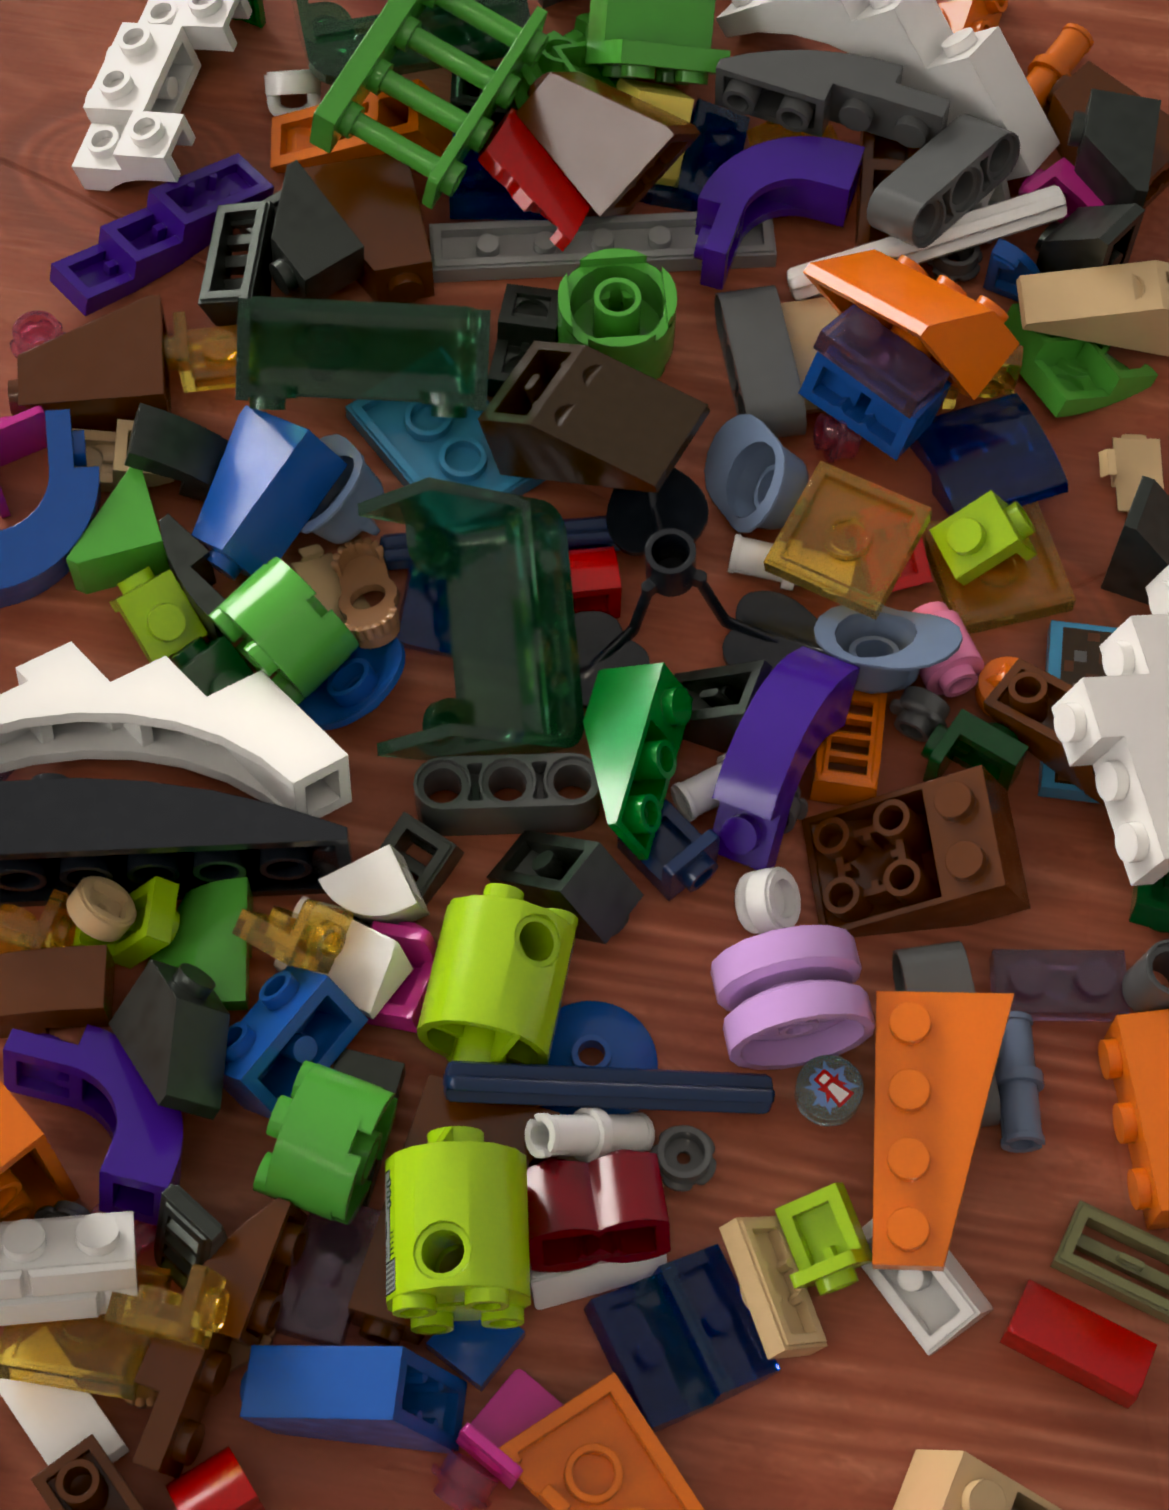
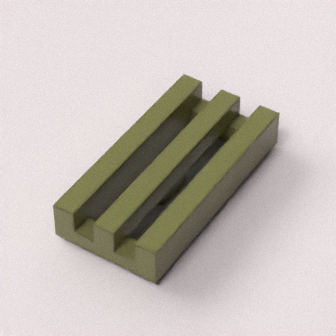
[1050,1200,1169,1324]

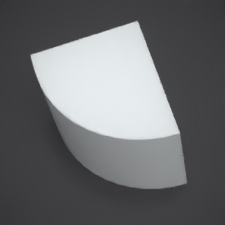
[318,844,430,924]

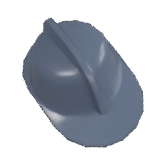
[704,414,812,533]
[300,434,384,545]
[814,602,963,694]

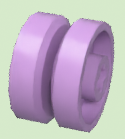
[710,925,876,1070]

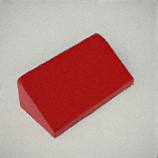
[999,1279,1157,1409]

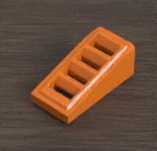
[809,690,887,805]

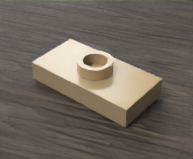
[719,1216,828,1360]

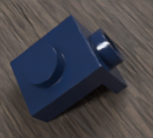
[617,799,720,901]

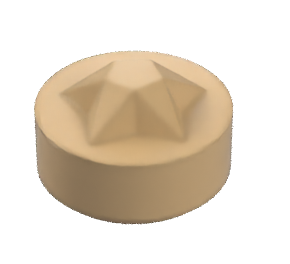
[66,876,137,942]

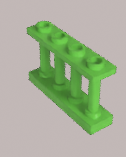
[310,0,549,210]

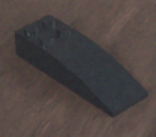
[0,773,353,908]

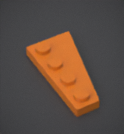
[872,991,1014,1271]
[498,1372,704,1510]

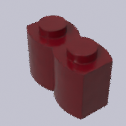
[527,1149,671,1272]

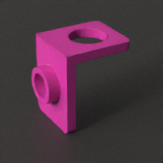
[0,406,47,519]
[456,1369,563,1490]

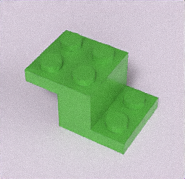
[585,0,731,85]

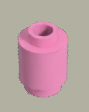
[911,601,984,697]

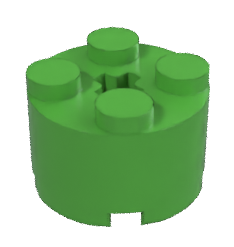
[558,248,677,379]
[208,556,359,705]
[253,1060,398,1225]

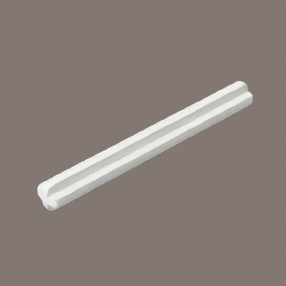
[787,185,1067,301]

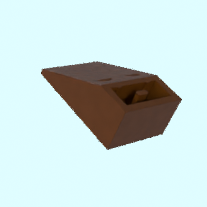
[802,765,1030,937]

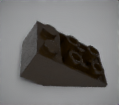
[478,341,710,493]

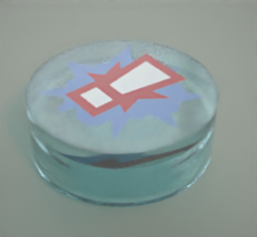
[794,1055,864,1127]

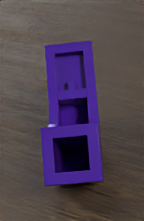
[694,136,865,290]
[712,646,860,870]
[3,1024,183,1226]

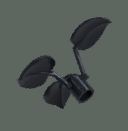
[540,468,831,708]

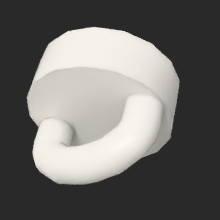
[264,69,321,116]
[735,866,801,934]

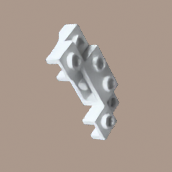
[71,0,252,191]

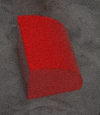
[551,546,622,624]
[165,1446,265,1510]

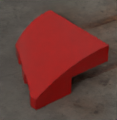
[477,108,591,251]

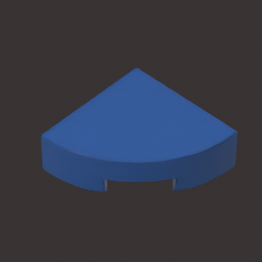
[983,238,1041,302]
[426,1320,525,1392]

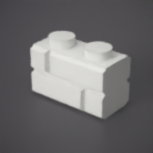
[0,1211,139,1326]

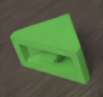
[66,467,170,594]

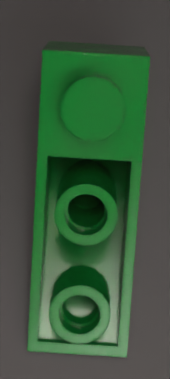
[583,662,693,860]

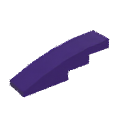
[50,153,274,316]

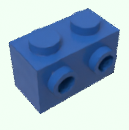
[223,965,369,1119]

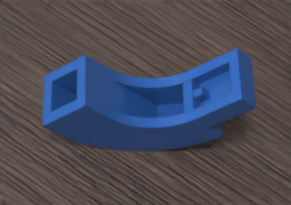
[0,409,101,608]

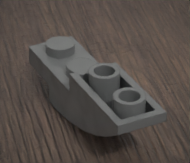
[715,50,951,149]

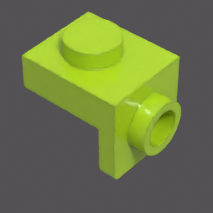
[929,490,1038,586]
[109,566,208,663]
[73,876,180,969]
[774,1182,872,1296]

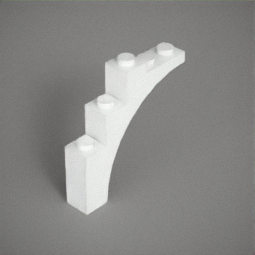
[716,0,1060,181]
[1051,565,1169,886]
[0,641,352,818]

